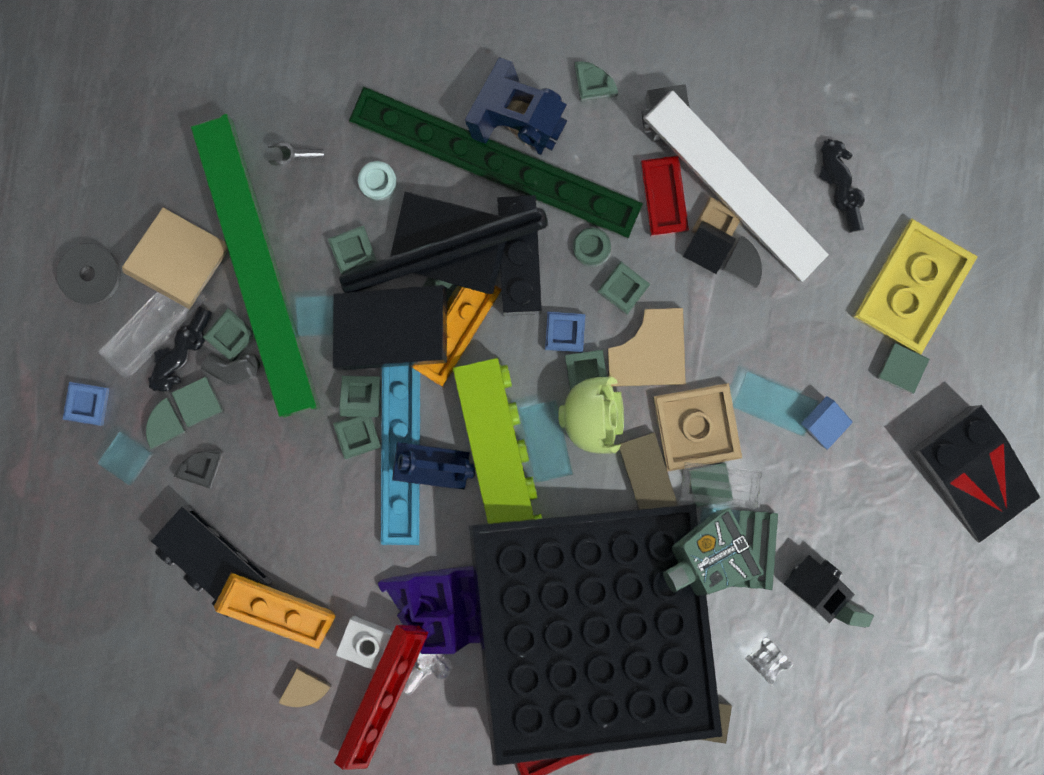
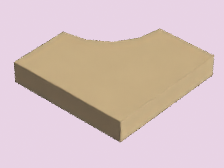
[608,308,686,387]

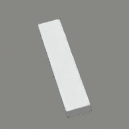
[643,91,829,282]

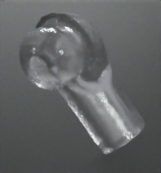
[402,654,453,695]

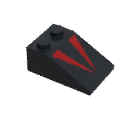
[910,405,1040,543]

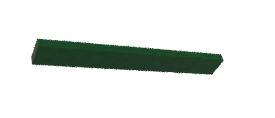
[349,86,643,240]

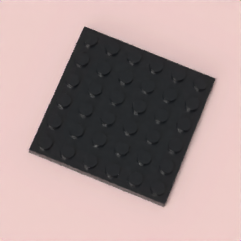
[469,504,723,766]

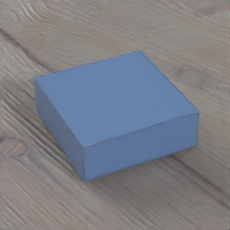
[545,312,585,353]
[63,382,110,426]
[801,396,853,450]

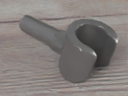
[268,142,324,166]

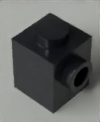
[784,555,855,624]

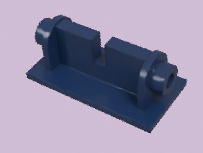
[392,442,476,490]

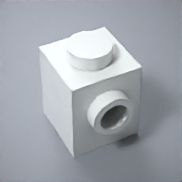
[336,615,393,670]

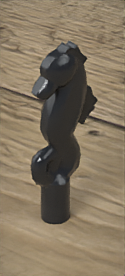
[819,139,865,233]
[148,306,213,392]

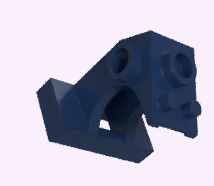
[465,57,568,155]

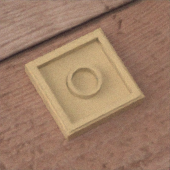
[122,208,228,309]
[653,383,742,472]

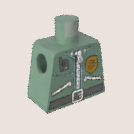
[663,508,765,596]

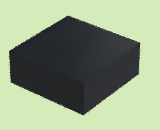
[683,221,736,274]

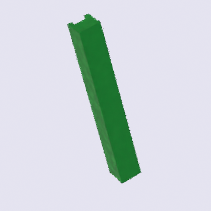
[191,114,321,418]

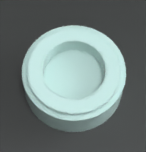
[358,161,397,201]

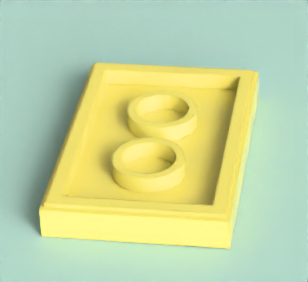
[853,219,978,355]

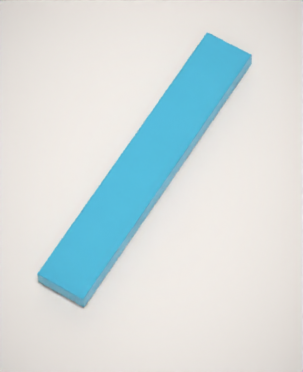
[381,366,421,545]

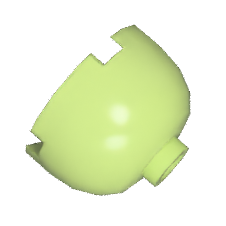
[559,376,624,454]

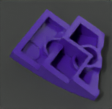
[378,566,481,654]

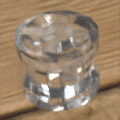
[745,637,793,686]

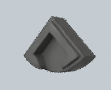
[723,236,762,288]
[173,450,224,489]

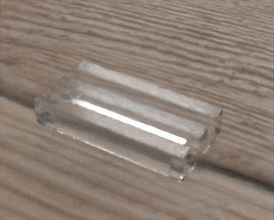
[680,462,762,510]

